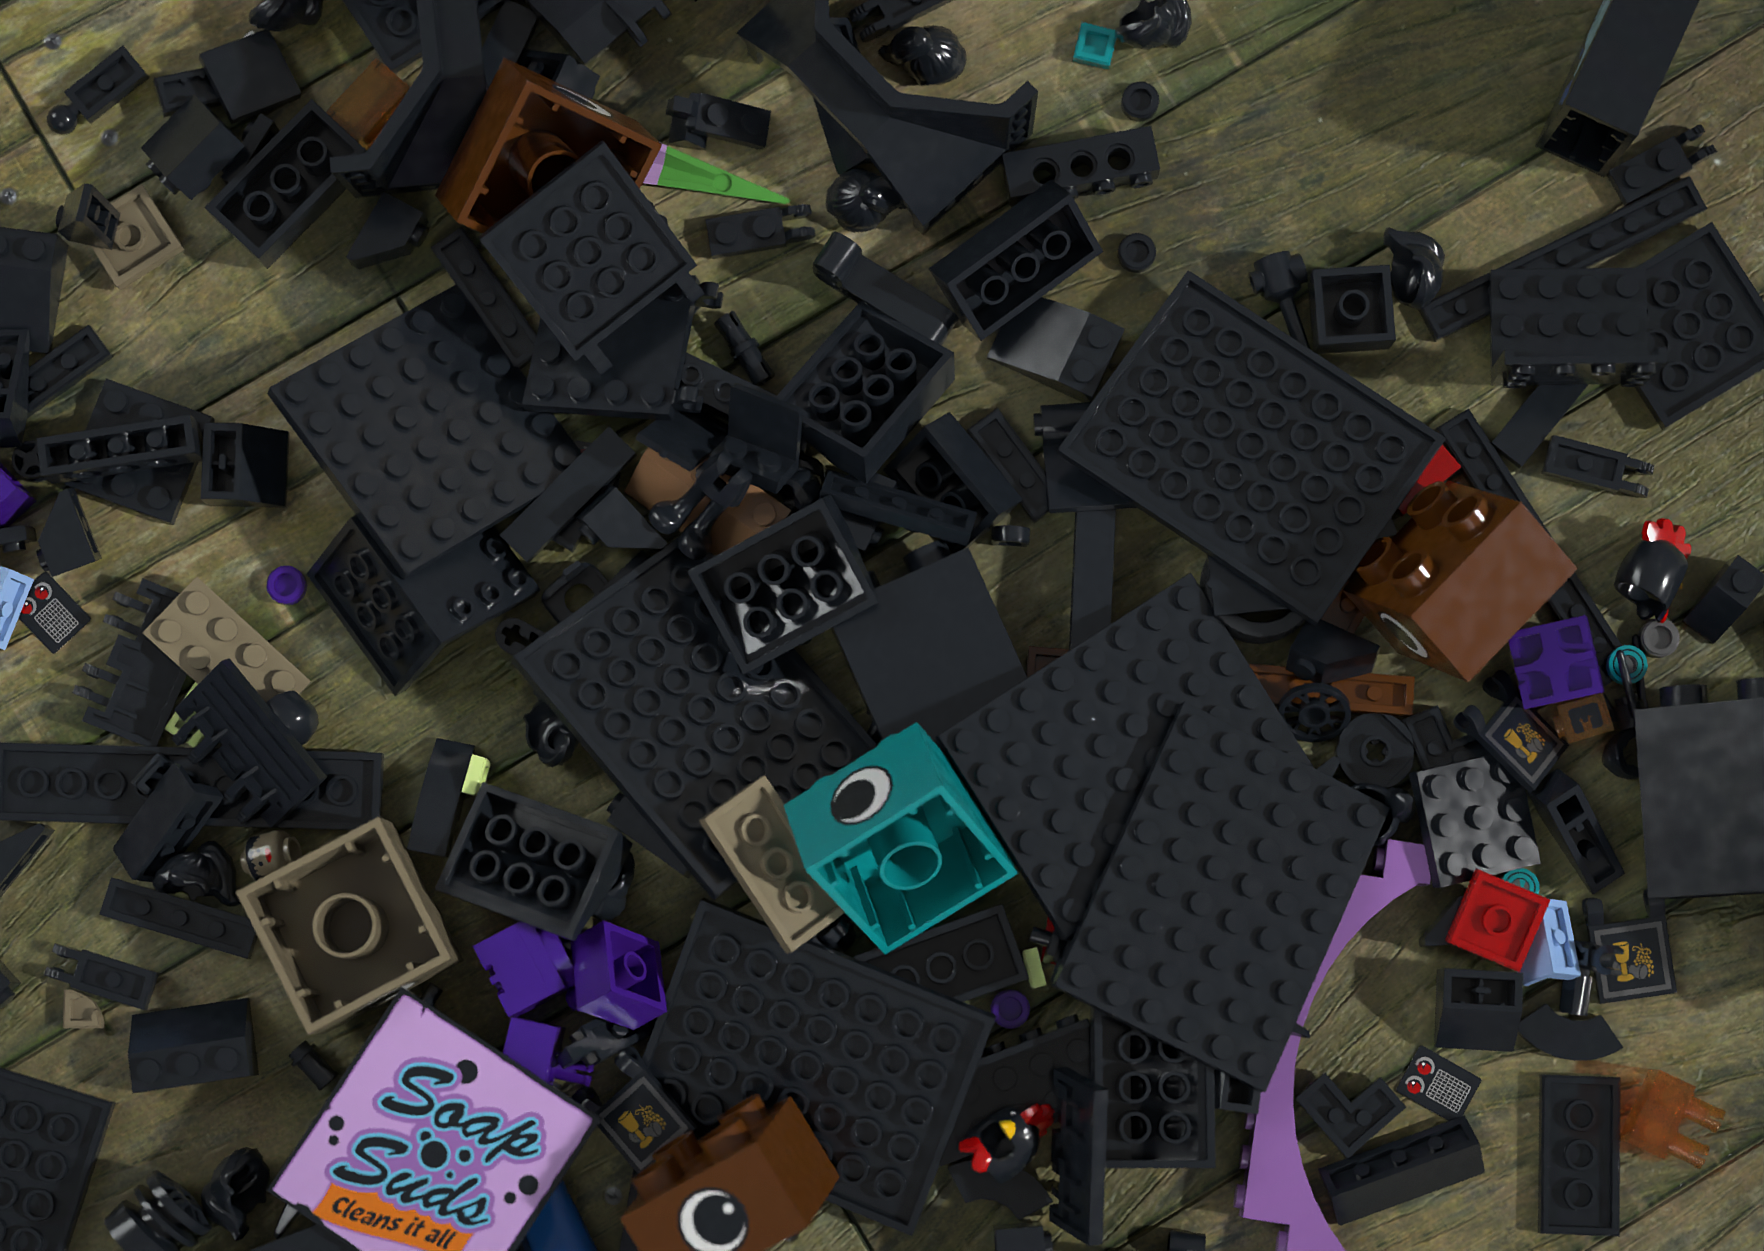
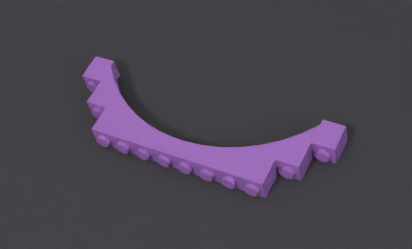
[1234,839,1431,1251]

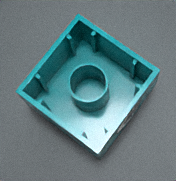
[783,722,1018,955]

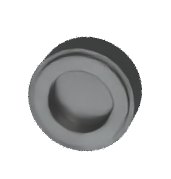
[1638,619,1680,658]

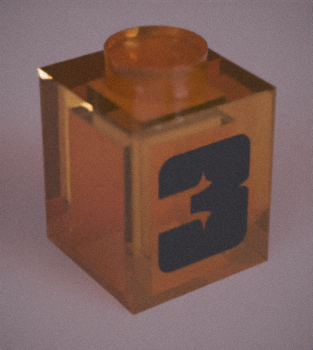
[1552,693,1615,744]

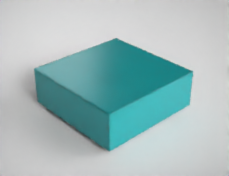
[1072,22,1117,70]

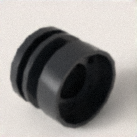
[104,1170,213,1251]

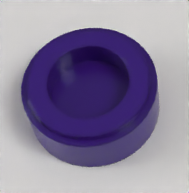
[266,566,307,605]
[991,989,1030,1029]

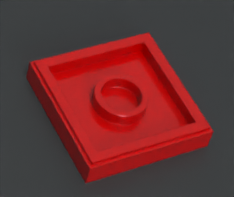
[1445,868,1550,972]

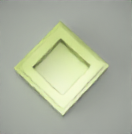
[461,754,491,797]
[1021,947,1047,989]

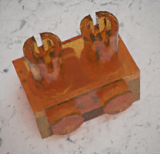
[1620,1069,1726,1169]

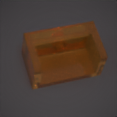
[326,58,410,150]

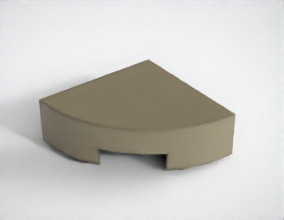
[63,989,105,1029]

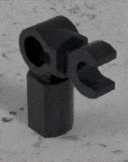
[1559,940,1624,1016]

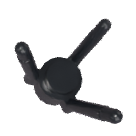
[1595,634,1649,730]

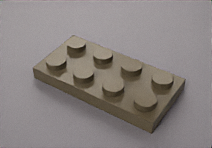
[143,577,311,702]
[699,775,845,953]

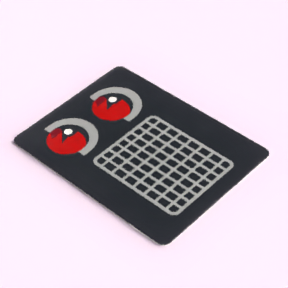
[19,572,91,654]
[1396,1045,1481,1121]

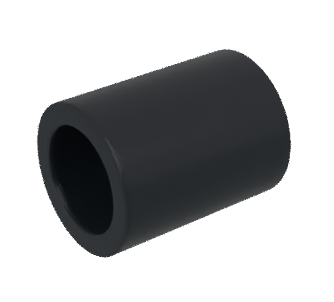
[1167,1230,1206,1251]

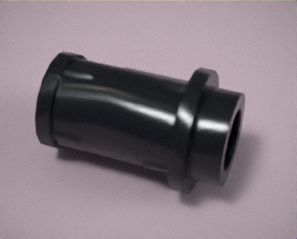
[289,1040,338,1091]

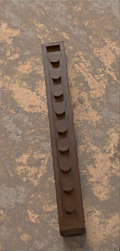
[1026,646,1415,717]

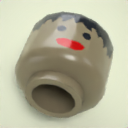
[241,829,302,881]

